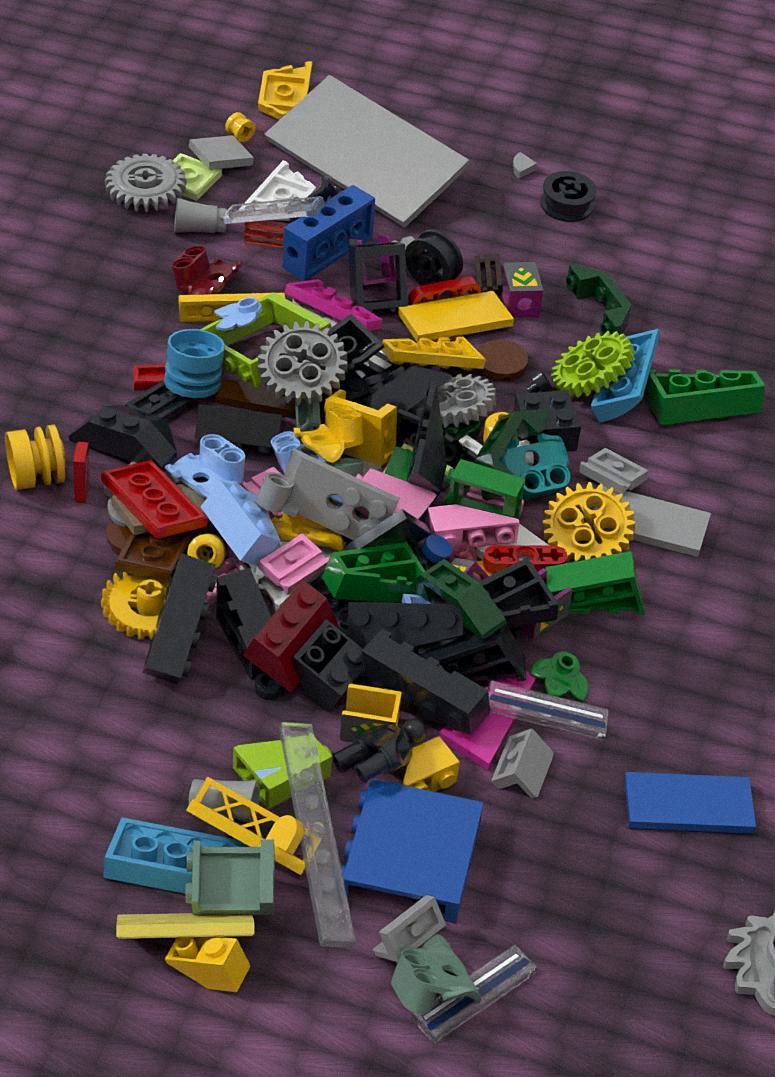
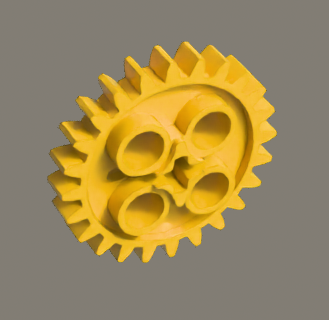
[543,482,635,563]

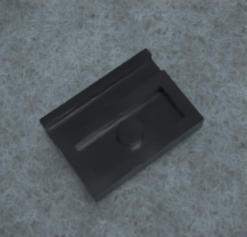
[125,380,192,422]

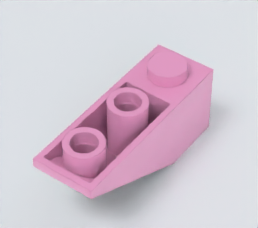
[427,504,519,550]

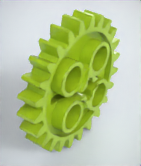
[551,331,635,397]

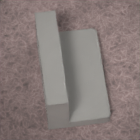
[491,729,554,798]
[373,895,446,962]

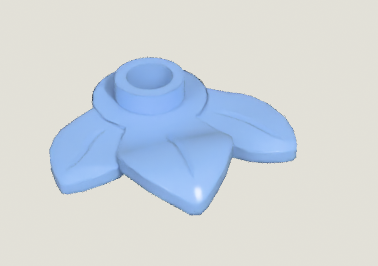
[214,297,262,331]

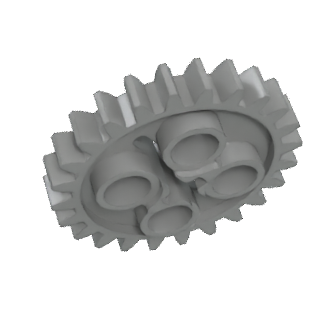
[258,321,348,405]
[410,374,497,428]

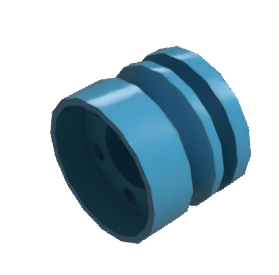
[164,329,225,398]

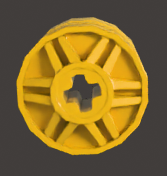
[5,424,66,490]

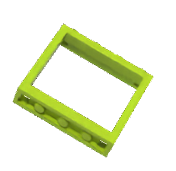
[200,292,332,388]

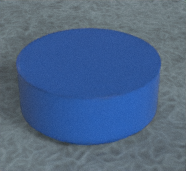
[422,535,452,563]

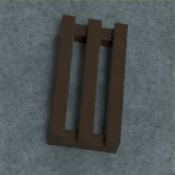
[474,253,503,293]

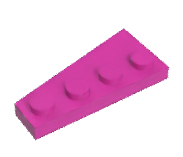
[285,279,383,331]
[439,671,536,771]

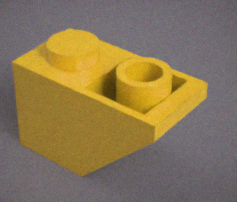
[403,736,460,792]
[165,937,250,992]

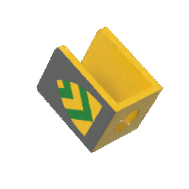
[340,684,402,742]

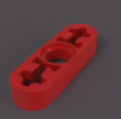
[408,277,482,305]
[483,545,568,574]

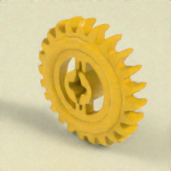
[101,572,170,640]

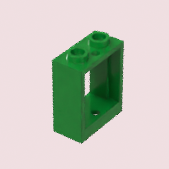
[444,459,525,519]

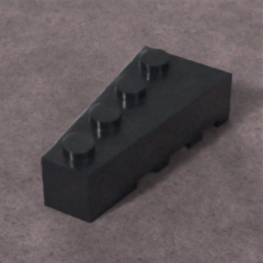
[142,553,218,684]
[362,628,491,736]

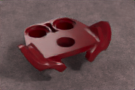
[172,245,242,295]

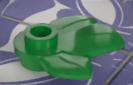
[530,651,588,702]

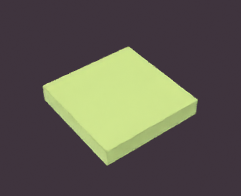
[157,153,222,201]

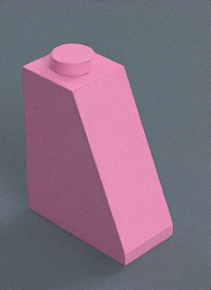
[355,468,437,519]

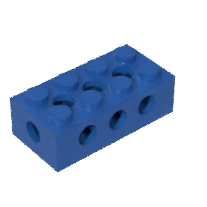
[282,185,375,281]

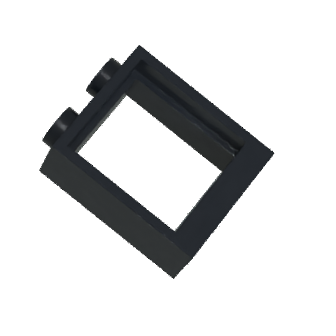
[348,242,408,313]

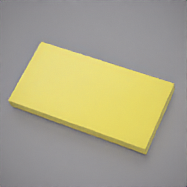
[116,913,254,939]

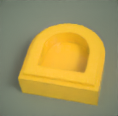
[266,815,304,855]

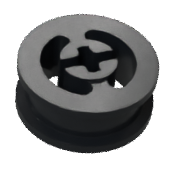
[540,171,597,222]
[405,230,463,286]

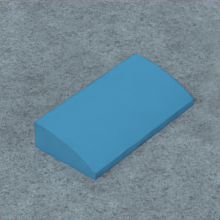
[591,329,660,423]
[103,817,248,894]

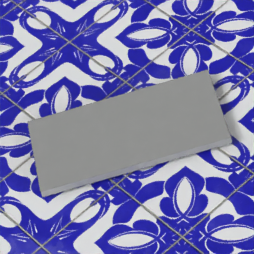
[264,75,470,228]

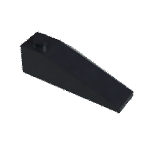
[406,381,447,501]

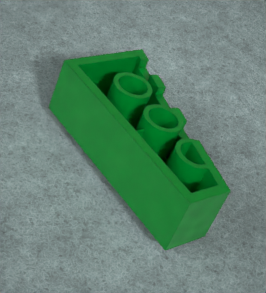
[643,369,765,425]

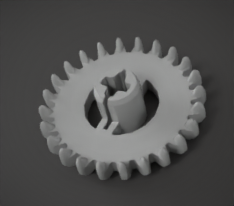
[105,154,187,212]

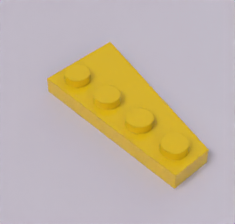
[381,336,486,371]

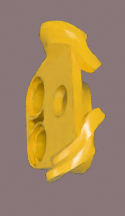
[293,406,363,463]
[271,499,344,552]

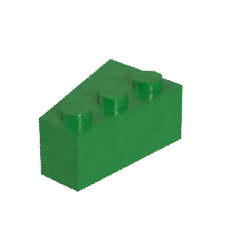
[322,542,425,603]
[545,551,645,615]

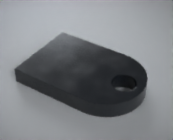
[343,509,431,551]

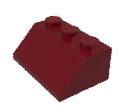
[243,580,341,692]

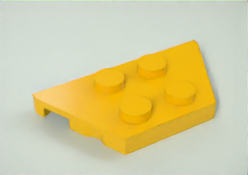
[258,61,312,120]

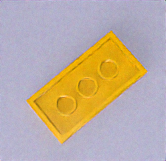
[398,291,514,343]

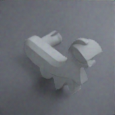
[723,910,775,1016]

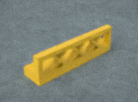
[179,293,285,322]
[186,777,321,875]

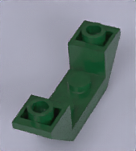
[566,264,632,336]
[475,409,550,501]
[410,559,507,640]

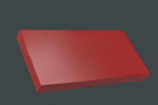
[101,460,208,539]

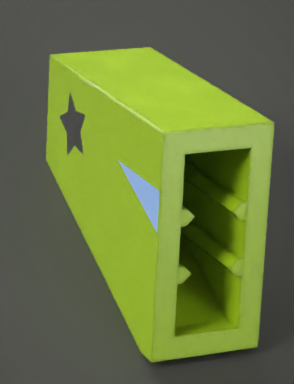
[233,736,333,809]

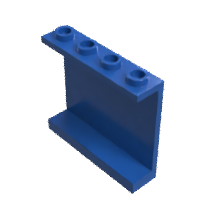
[336,779,484,924]

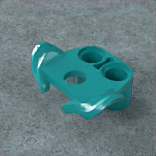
[500,434,571,500]

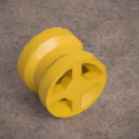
[225,112,256,143]

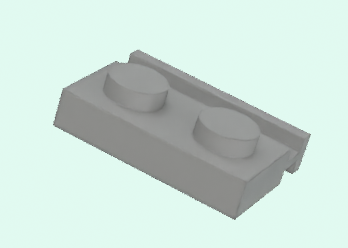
[579,448,648,495]

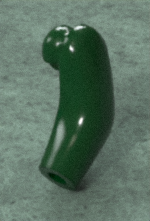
[445,416,486,440]

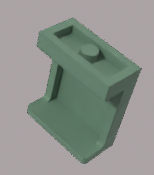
[185,839,275,915]

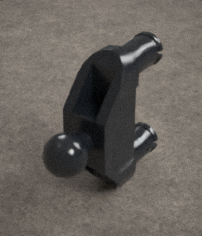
[332,719,427,783]

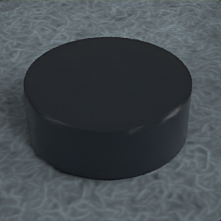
[254,671,285,700]

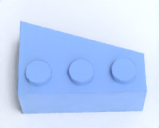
[201,481,280,567]

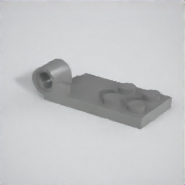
[256,449,400,540]

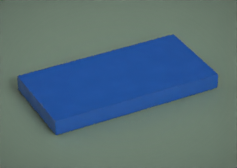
[624,772,756,834]

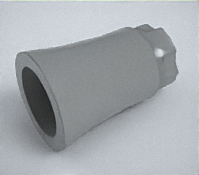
[174,198,227,234]
[189,779,260,823]

